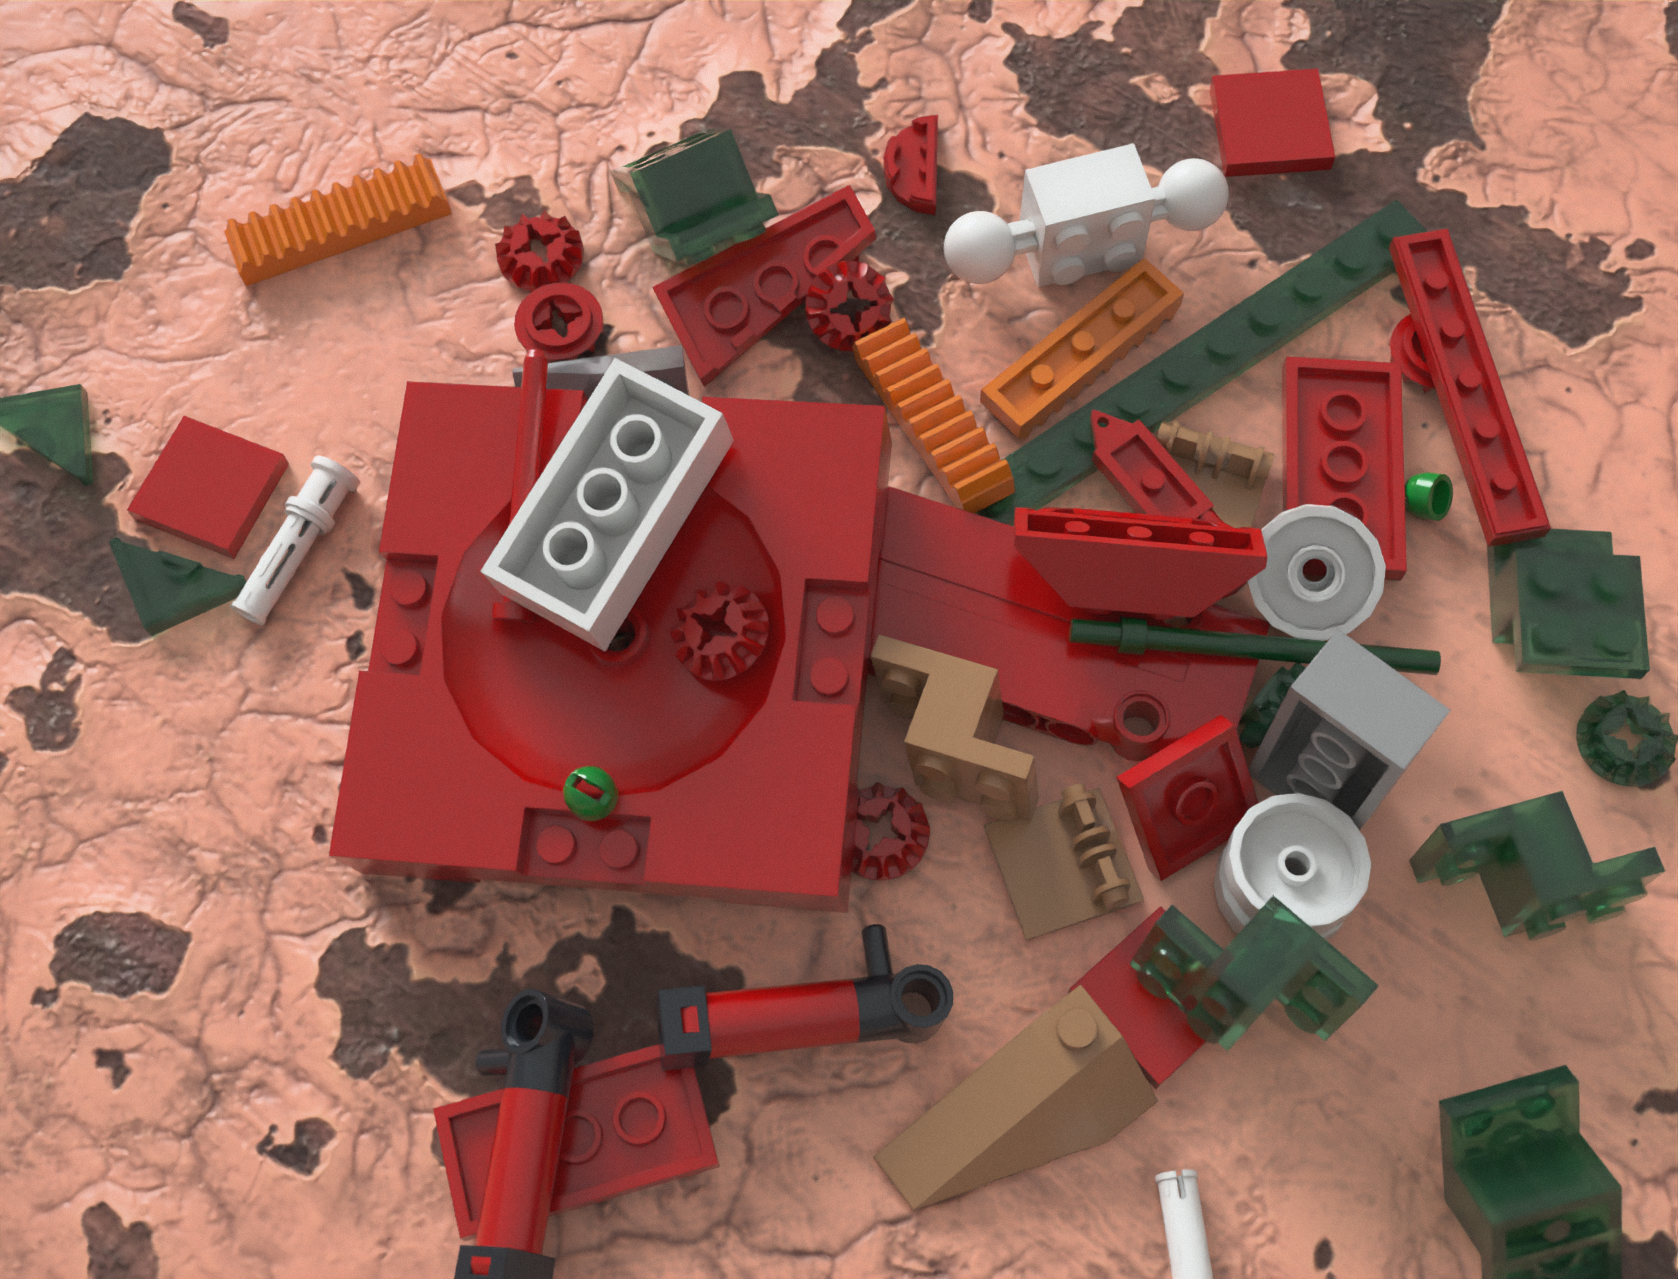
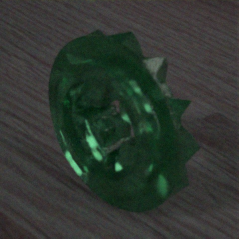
[1238,662,1306,749]
[1576,690,1678,787]

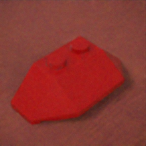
[1014,507,1268,620]

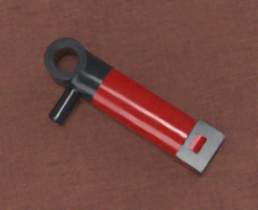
[655,924,954,1071]
[454,989,594,1279]

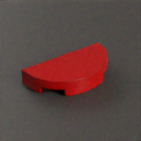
[883,114,938,215]

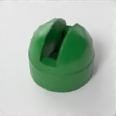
[1404,472,1453,521]
[563,766,618,821]

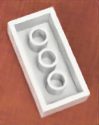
[480,358,734,651]

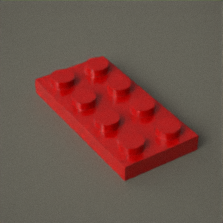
[1282,356,1407,581]
[433,1044,720,1241]

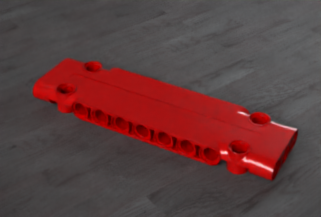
[868,486,1270,761]

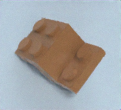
[870,635,1039,821]

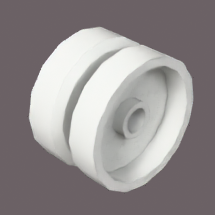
[1247,504,1386,641]
[1213,793,1372,954]

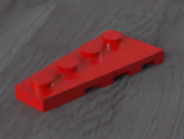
[652,185,877,387]

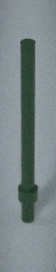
[1069,616,1441,675]

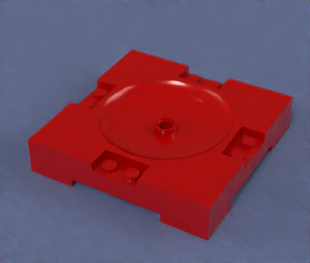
[329,381,892,913]

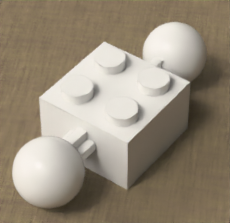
[944,143,1229,287]

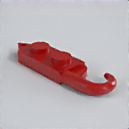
[1090,410,1246,599]

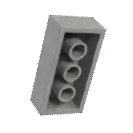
[1248,629,1450,830]

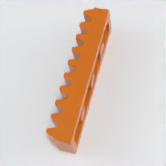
[224,153,452,286]
[980,257,1184,440]
[852,318,1015,514]

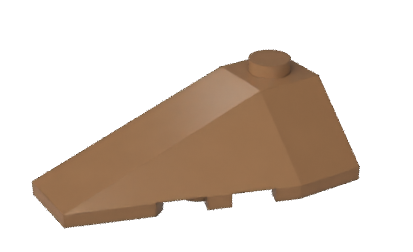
[874,985,1158,1211]

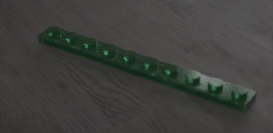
[974,199,1428,526]

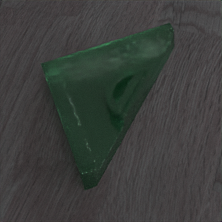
[0,384,93,486]
[108,537,247,636]

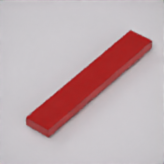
[1389,228,1551,547]

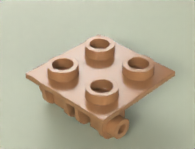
[1133,421,1274,528]
[983,783,1144,941]

